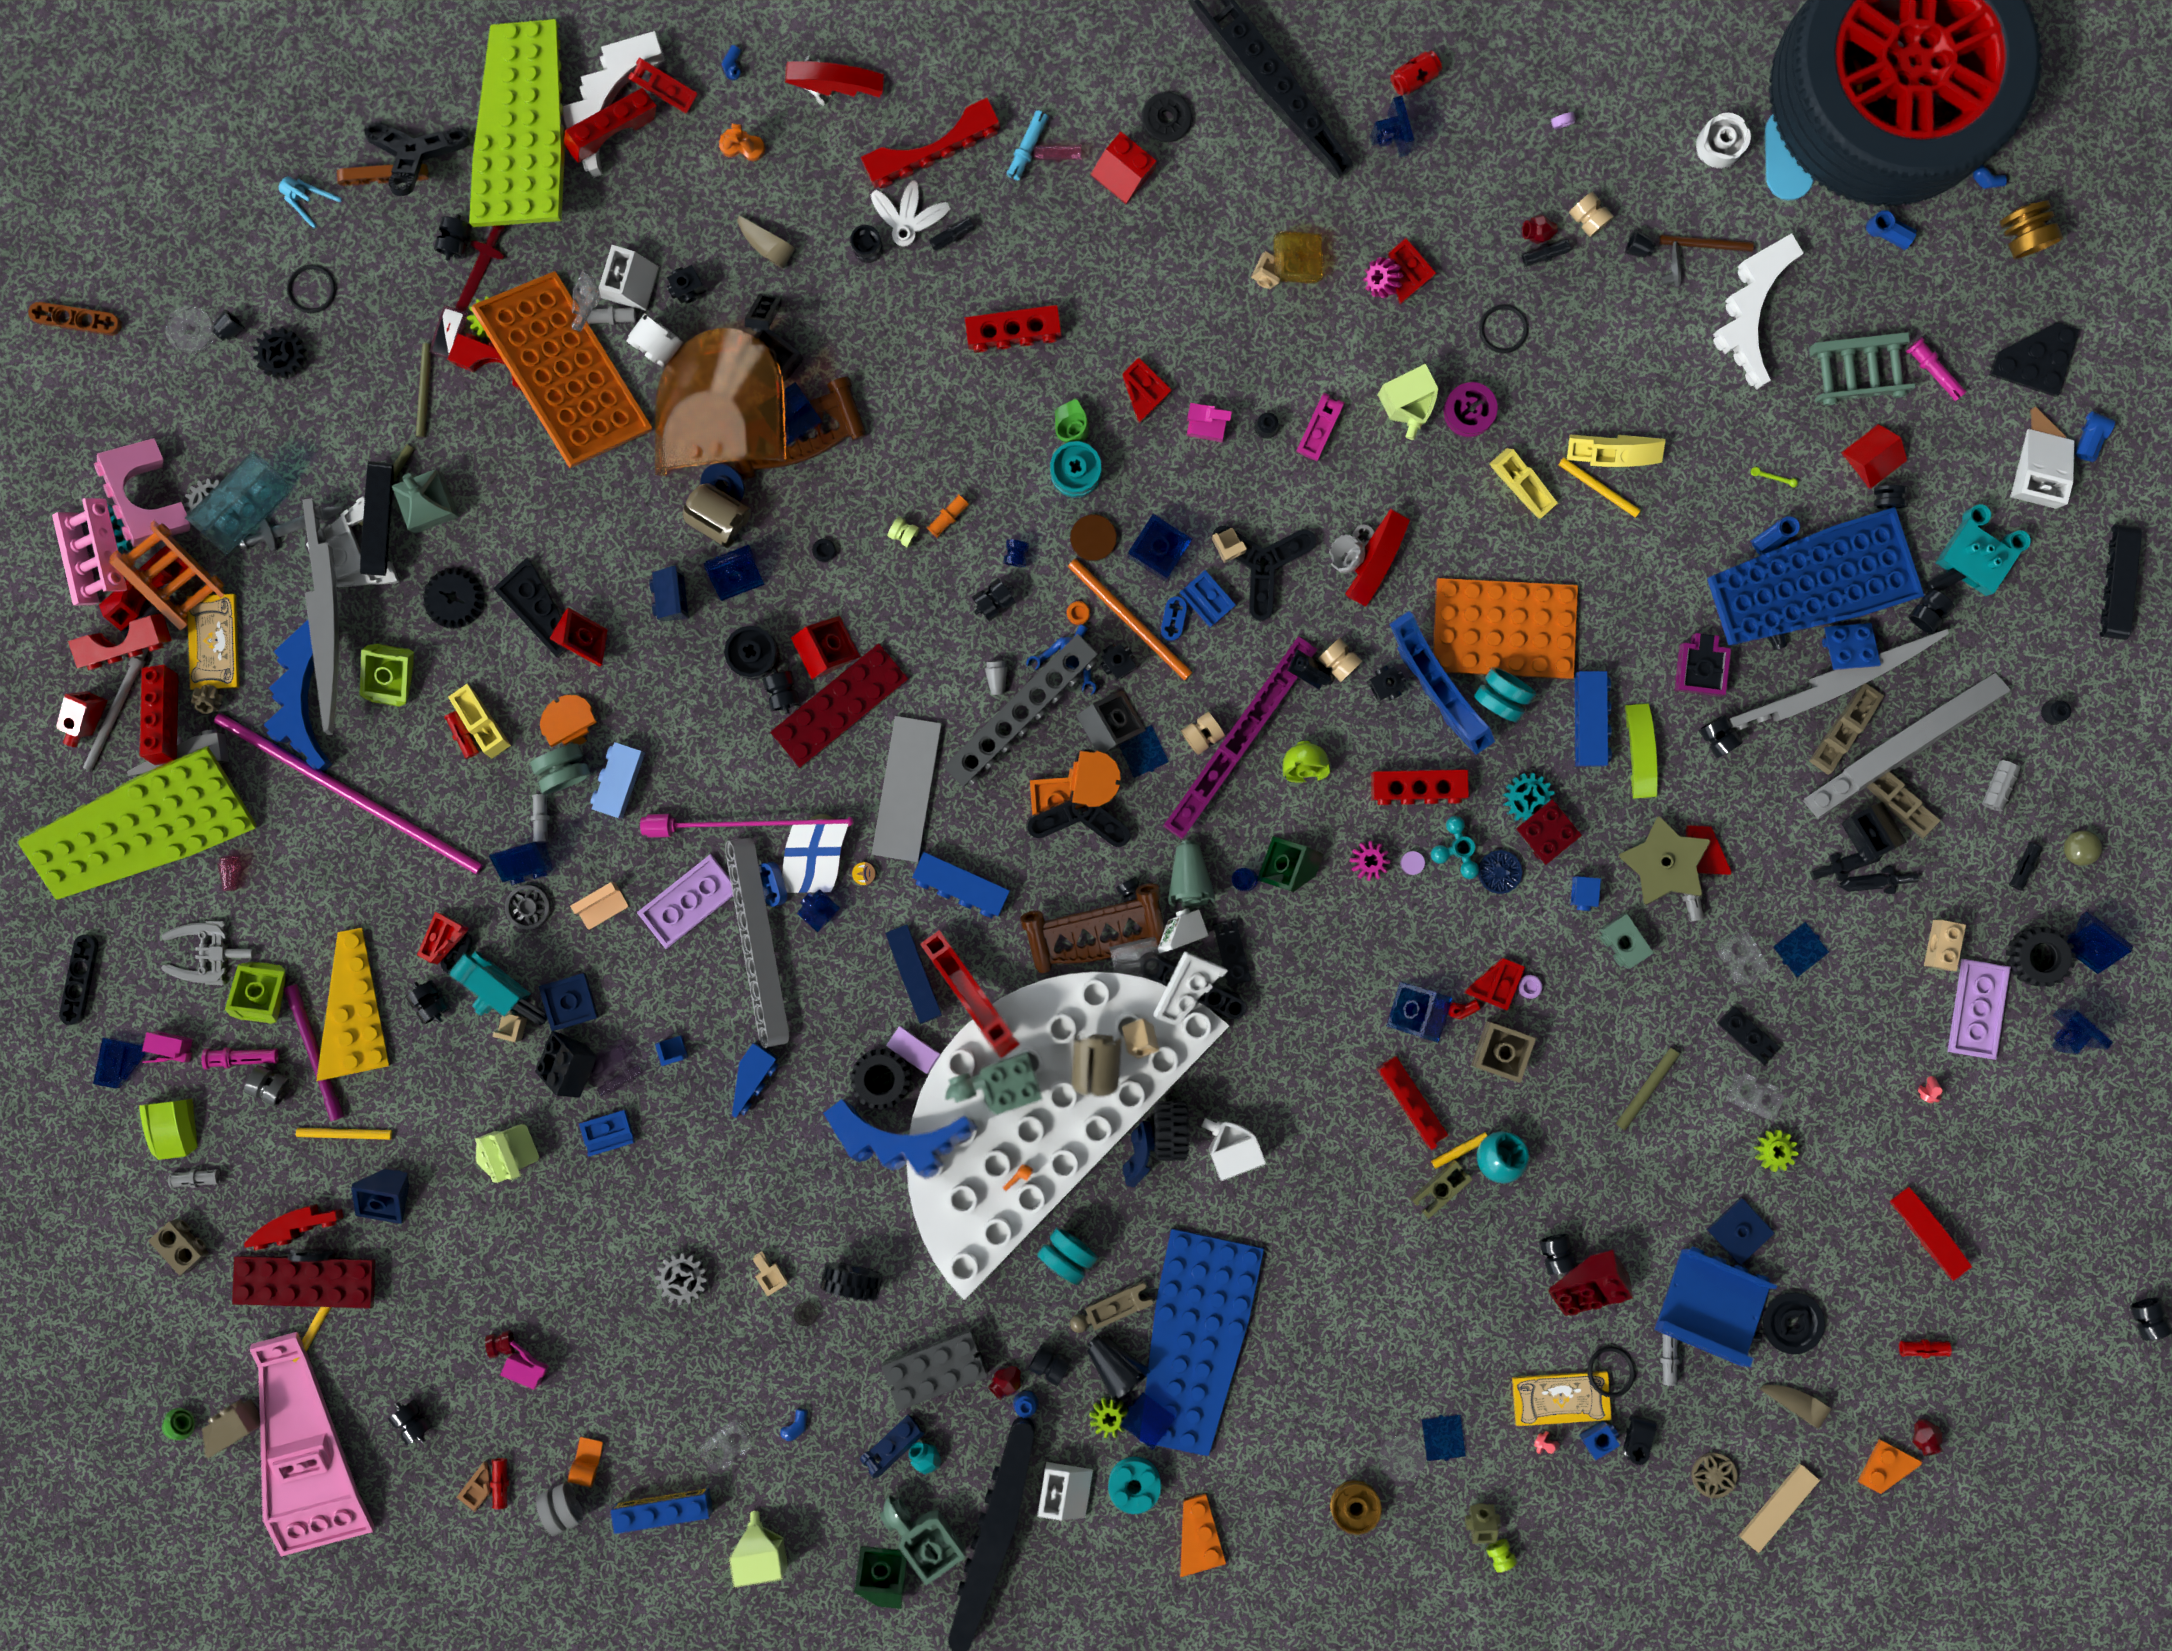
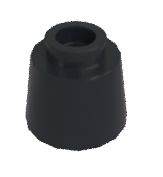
[1625,229,1656,258]
[213,310,245,341]
[1254,412,1279,439]
[2041,700,2071,725]

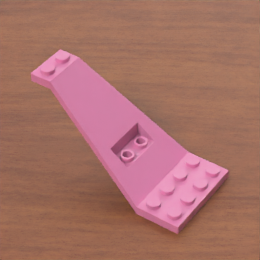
[249,1332,374,1556]

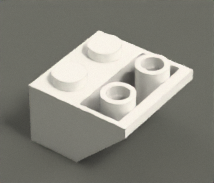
[599,245,659,311]
[1038,1462,1093,1520]

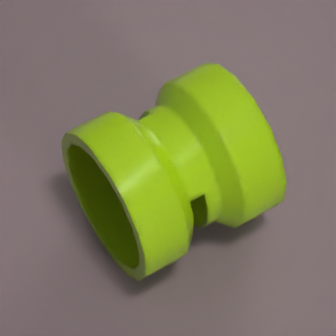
[1486,1539,1517,1572]

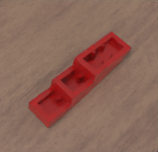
[785,61,884,98]
[1345,509,1410,607]
[1890,1187,1972,1281]

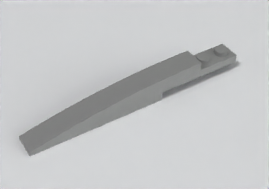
[302,498,339,735]
[1729,629,1949,731]
[1803,673,2011,819]

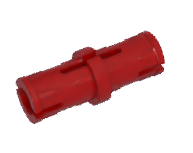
[444,711,479,759]
[1899,1339,1952,1359]
[490,1458,510,1509]

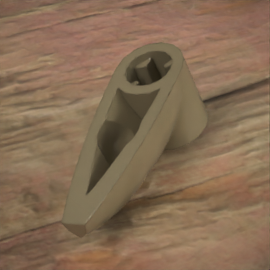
[737,216,795,269]
[1760,1385,1831,1429]

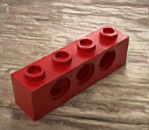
[964,305,1061,353]
[140,664,178,765]
[1371,770,1469,805]

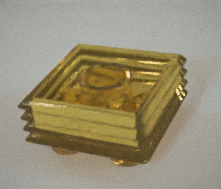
[1273,231,1323,284]

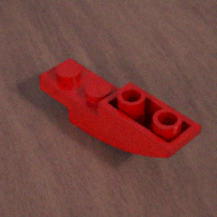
[244,1204,343,1250]

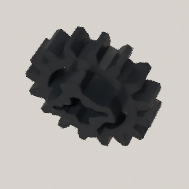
[253,327,307,380]

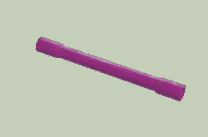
[283,984,345,1122]

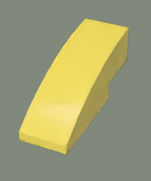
[1489,448,1558,519]
[448,684,511,759]

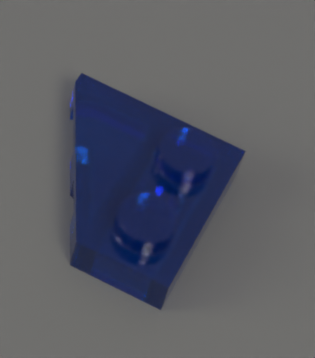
[93,1037,148,1089]

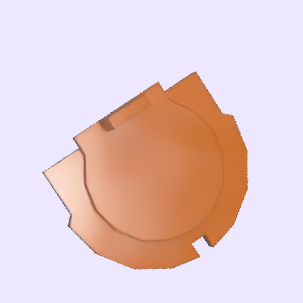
[540,695,597,748]
[1068,750,1120,807]

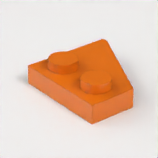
[1858,1439,1922,1494]

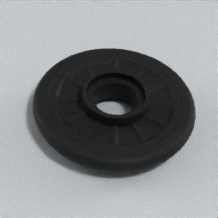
[1141,92,1192,143]

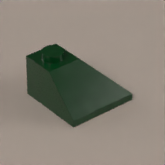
[1257,836,1324,892]
[854,1547,907,1609]

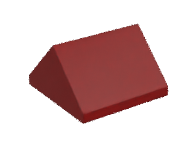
[1841,424,1907,489]
[549,608,608,667]

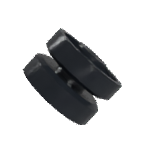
[724,626,780,680]

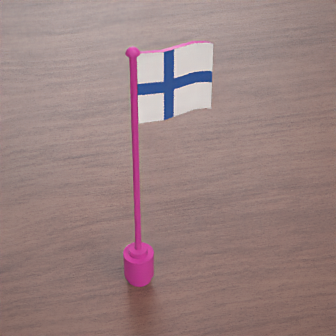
[640,814,853,893]

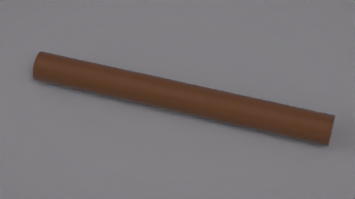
[1659,235,1754,252]

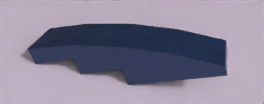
[885,924,942,1024]

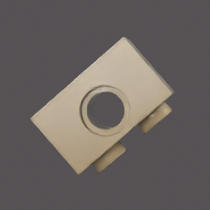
[1924,920,1966,971]

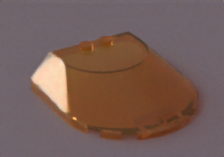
[655,328,786,476]

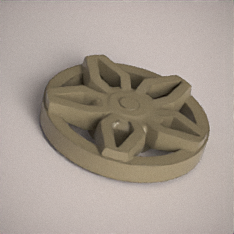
[1691,1452,1737,1498]

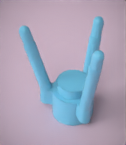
[279,176,342,228]

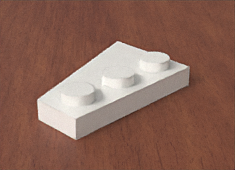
[1153,952,1227,1026]

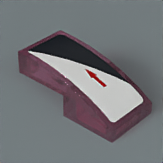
[430,305,468,358]

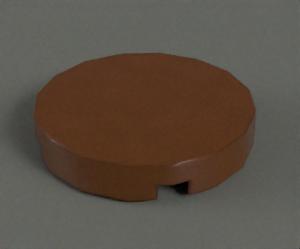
[1070,514,1116,562]

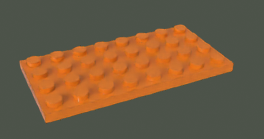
[472,271,652,468]

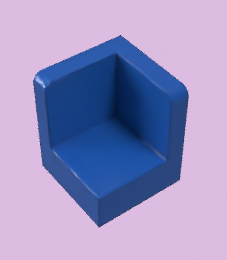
[655,1035,689,1066]

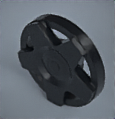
[288,1248,335,1262]

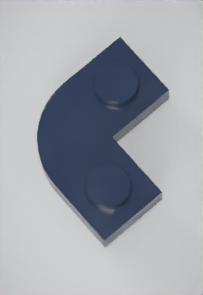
[1123,1121,1155,1187]

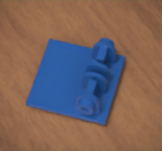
[1822,623,1881,670]

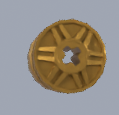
[1999,200,2063,259]

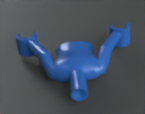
[1026,625,1096,696]

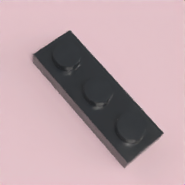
[745,294,782,332]

